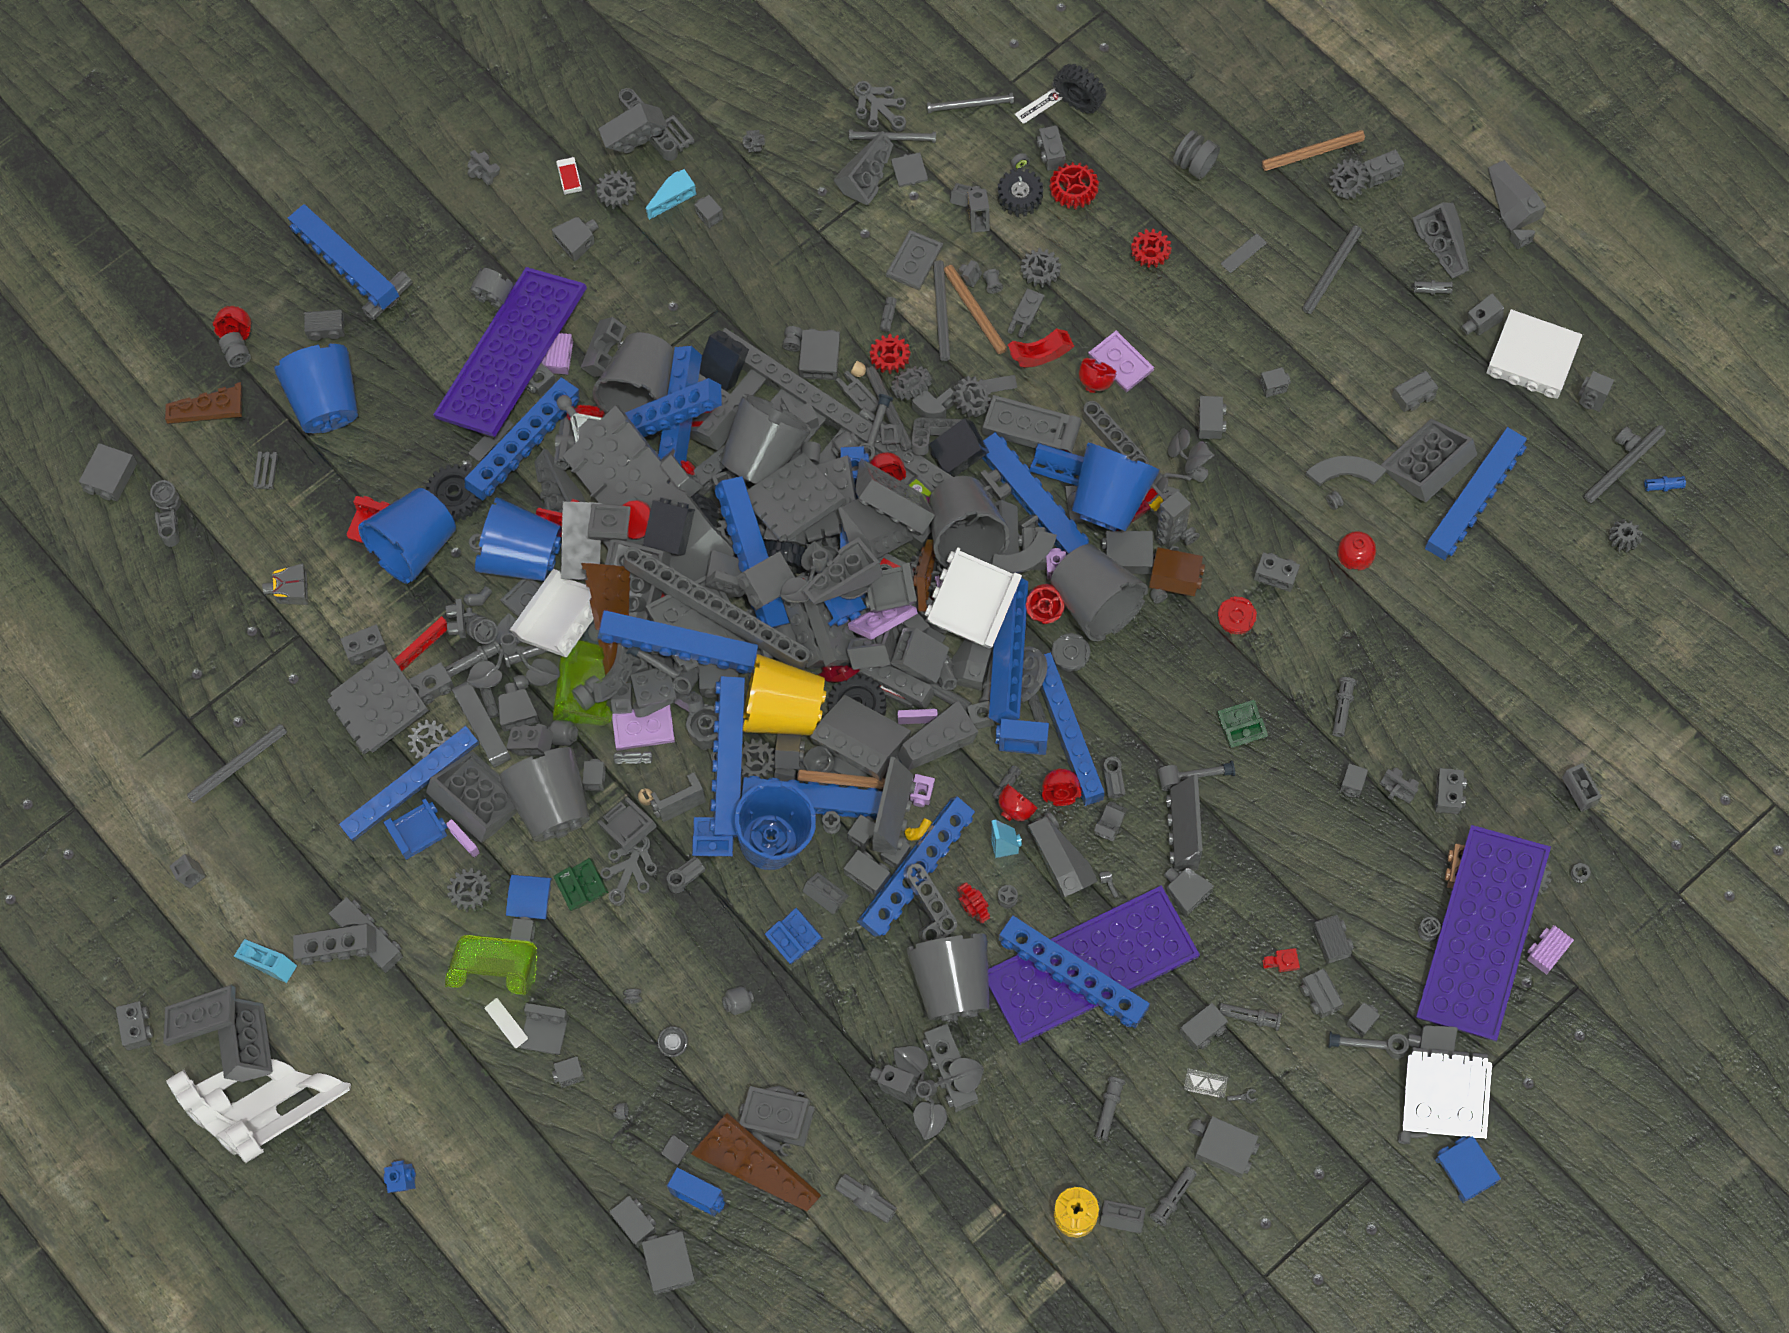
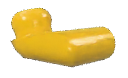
[905,818,932,841]

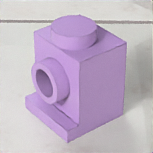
[1046,548,1066,579]
[910,774,935,807]

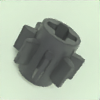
[743,130,765,152]

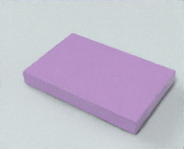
[1088,331,1154,393]
[848,605,918,640]
[612,705,675,751]

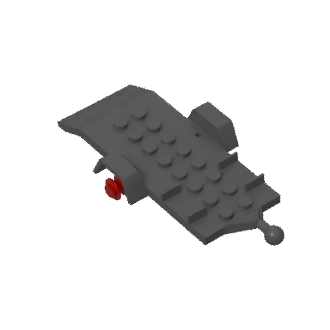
[557,395,735,589]

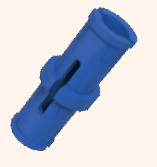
[1644,476,1686,492]

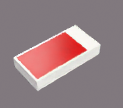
[557,157,582,195]

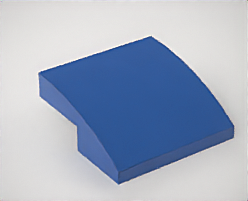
[693,817,734,856]
[506,875,551,919]
[765,908,823,964]

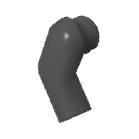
[463,586,492,606]

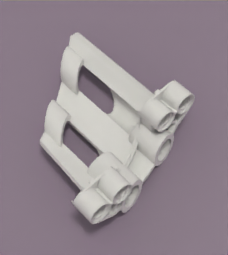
[166,1059,351,1163]

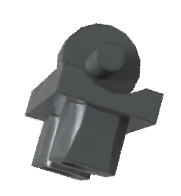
[467,150,500,185]
[980,469,1012,502]
[446,599,478,638]
[1380,767,1419,804]

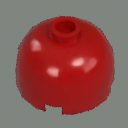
[213,306,251,340]
[1078,358,1117,393]
[870,452,906,481]
[1337,531,1376,571]
[1026,583,1065,624]
[1042,768,1081,806]
[998,784,1038,821]

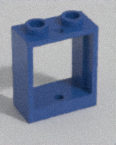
[996,719,1049,755]
[667,1168,725,1217]

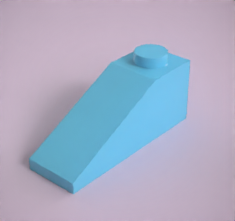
[646,169,696,220]
[991,820,1022,858]
[234,939,297,983]

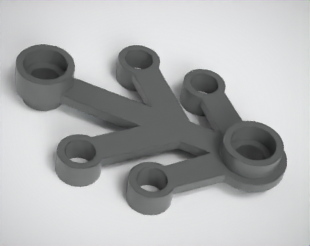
[854,81,906,132]
[600,836,657,906]

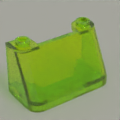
[553,640,613,726]
[445,935,537,995]

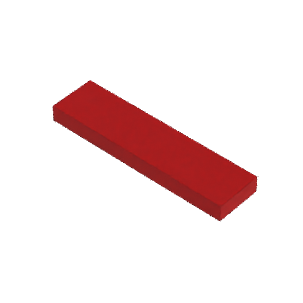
[394,616,447,671]

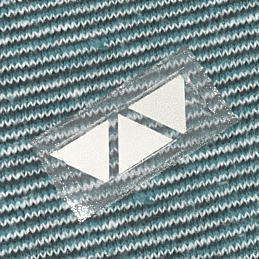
[1184,1069,1228,1098]

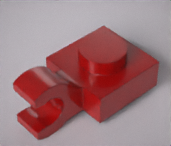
[1262,948,1300,972]

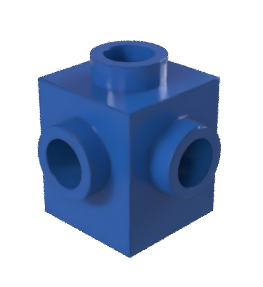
[384,1160,416,1193]

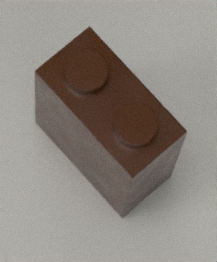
[1149,547,1205,596]

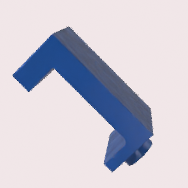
[824,596,866,626]
[384,798,447,860]
[1435,1136,1501,1203]

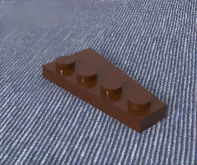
[165,382,243,424]
[914,540,935,611]

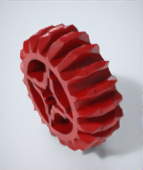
[1049,161,1099,210]

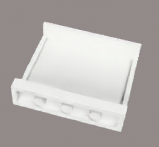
[1486,310,1583,399]
[924,548,1022,649]
[510,569,593,657]

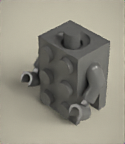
[739,1085,815,1157]

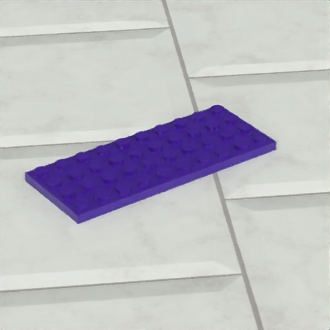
[433,267,587,437]
[1416,825,1551,1042]
[988,885,1200,1045]

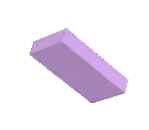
[898,709,937,724]
[446,819,480,857]

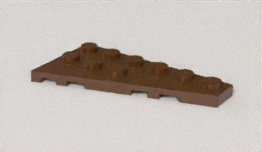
[581,563,630,683]
[691,1113,821,1211]

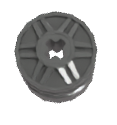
[1173,130,1220,179]

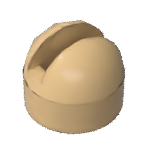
[851,361,866,377]
[638,788,653,805]

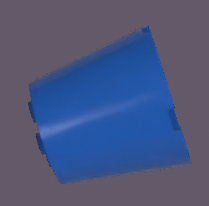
[274,344,358,433]
[1072,443,1160,531]
[358,488,456,583]
[475,497,562,581]
[735,781,816,870]

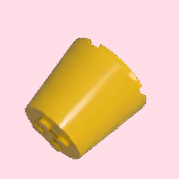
[743,654,826,735]

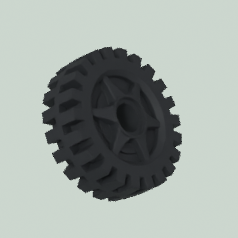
[1053,64,1107,114]
[426,464,482,522]
[828,675,887,716]

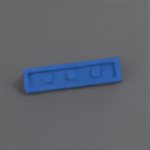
[1030,444,1084,486]

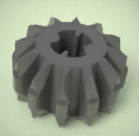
[1608,519,1642,553]

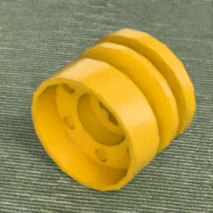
[1054,1187,1099,1238]

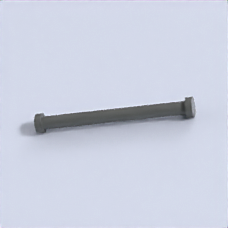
[927,93,1014,113]
[849,130,936,143]

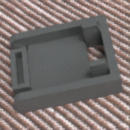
[597,797,657,852]

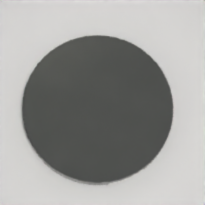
[1021,646,1047,703]

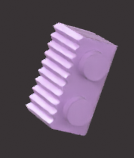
[542,333,573,375]
[1527,925,1574,975]

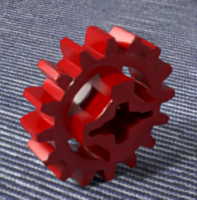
[1131,229,1171,268]
[870,334,910,374]
[957,882,990,923]

